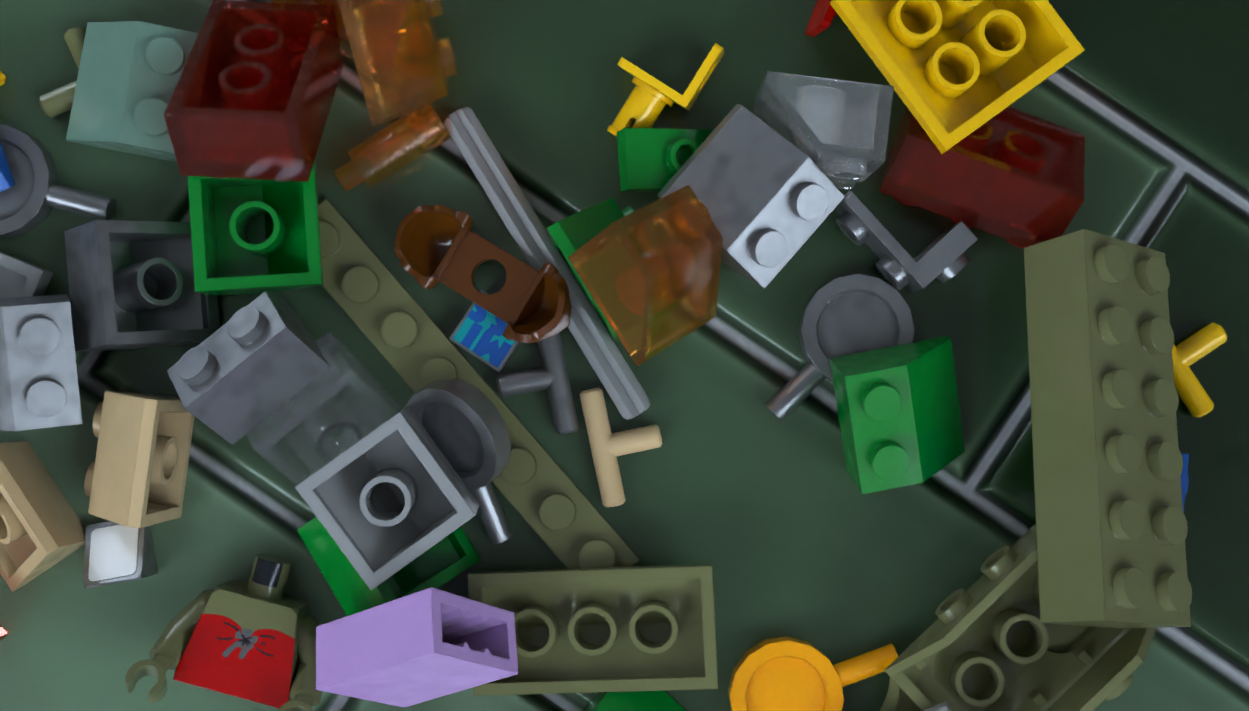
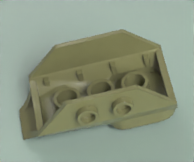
[880,524,1156,711]

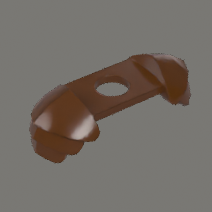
[394,205,572,343]

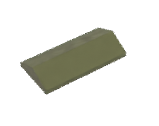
[468,564,718,696]

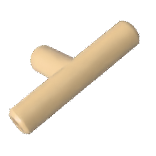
[579,387,663,508]

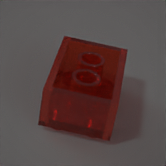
[164,0,343,182]

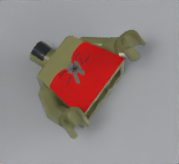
[125,554,322,711]

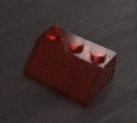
[879,107,1085,249]

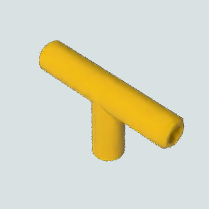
[1172,322,1227,418]

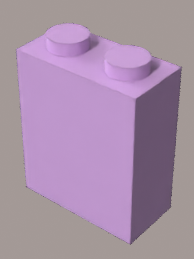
[316,587,518,708]

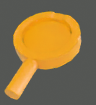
[728,636,898,711]

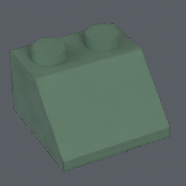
[66,21,211,165]

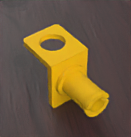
[607,43,725,137]

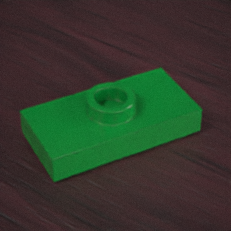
[617,128,714,192]

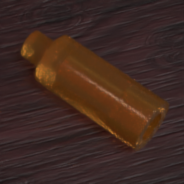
[334,101,452,191]

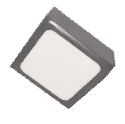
[83,521,158,589]

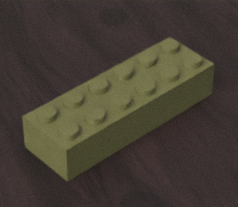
[1024,229,1192,629]

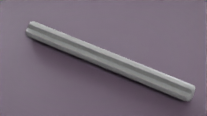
[444,106,651,420]

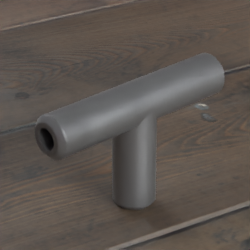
[496,332,579,435]

